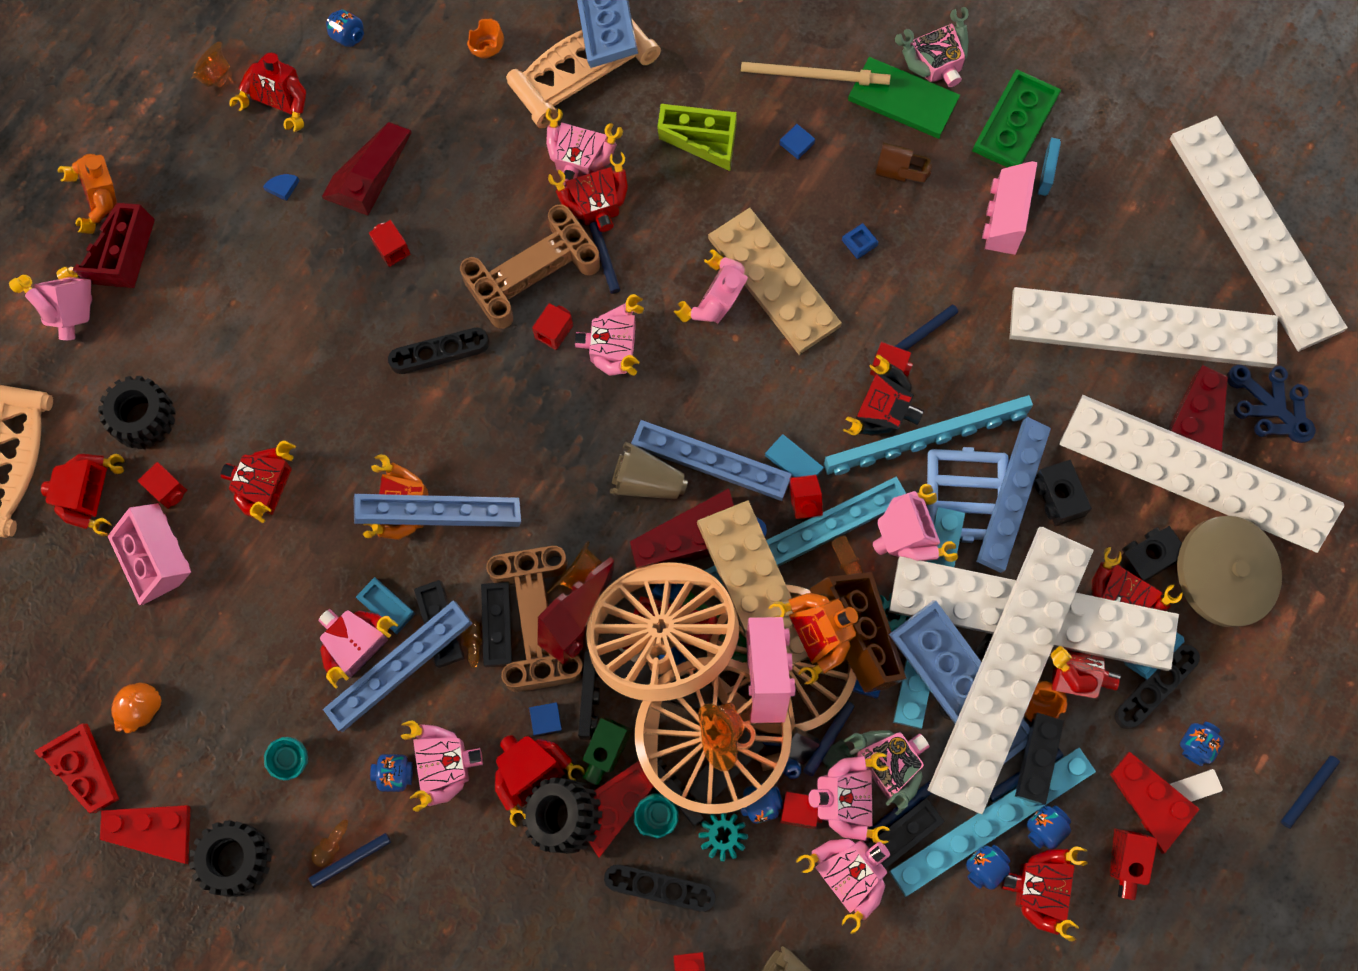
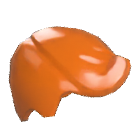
[111,683,162,733]

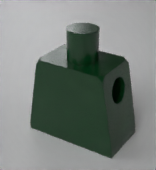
[583,718,633,785]

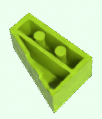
[657,104,737,171]

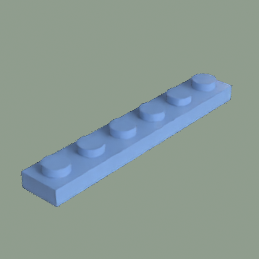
[976,417,1051,573]
[631,420,792,501]
[353,494,521,527]
[323,601,473,732]

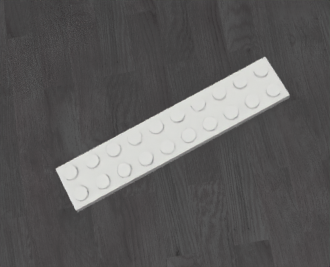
[1170,116,1348,352]
[1009,287,1278,368]
[1059,395,1344,553]
[928,527,1094,814]
[888,556,1179,671]

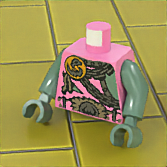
[895,7,969,87]
[844,730,930,815]

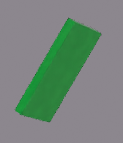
[848,57,960,139]
[972,69,1062,168]

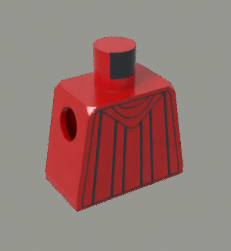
[1110,828,1157,900]

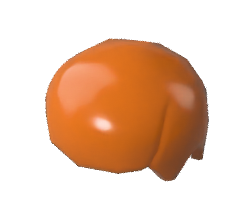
[467,19,504,59]
[1024,681,1068,722]

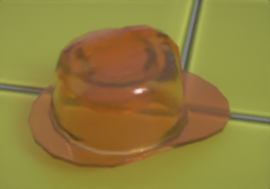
[190,41,230,87]
[547,541,603,593]
[698,703,744,771]

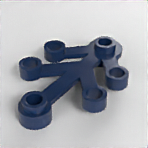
[1226,365,1316,443]

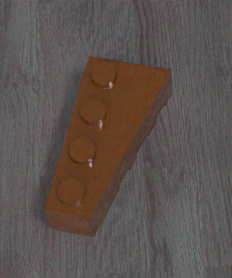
[810,572,907,693]

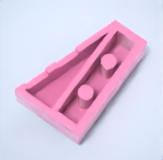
[746,617,795,723]

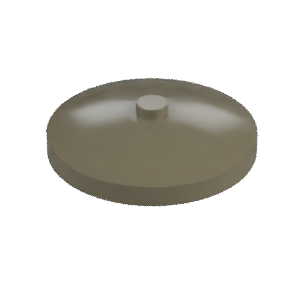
[1177,516,1282,627]

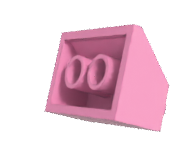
[982,161,1037,255]
[108,503,191,605]

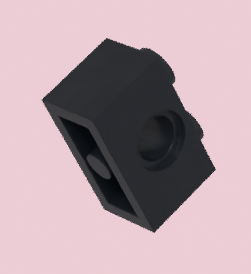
[1034,459,1092,526]
[1120,526,1182,581]

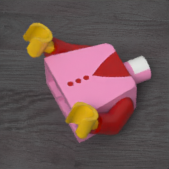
[318,609,398,688]

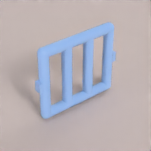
[927,447,1009,543]

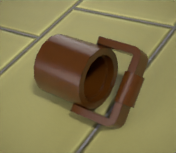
[875,142,932,182]

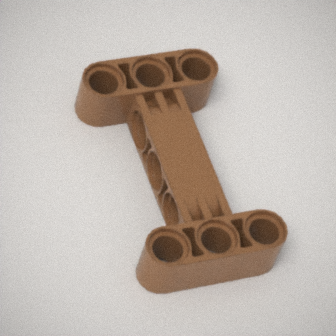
[460,205,600,329]
[486,546,584,692]

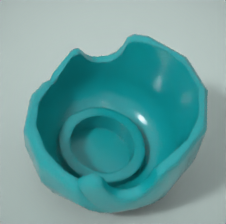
[264,737,308,781]
[634,793,679,838]

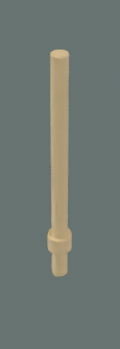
[741,62,891,86]

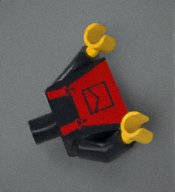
[843,355,924,436]

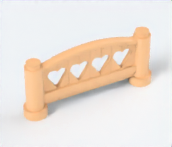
[506,19,661,129]
[0,385,53,538]

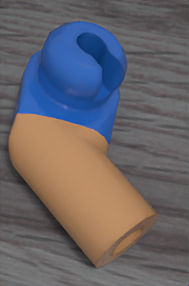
[760,753,801,779]

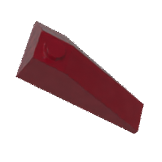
[322,122,412,216]
[537,558,614,664]

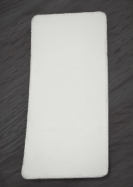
[1170,769,1223,802]

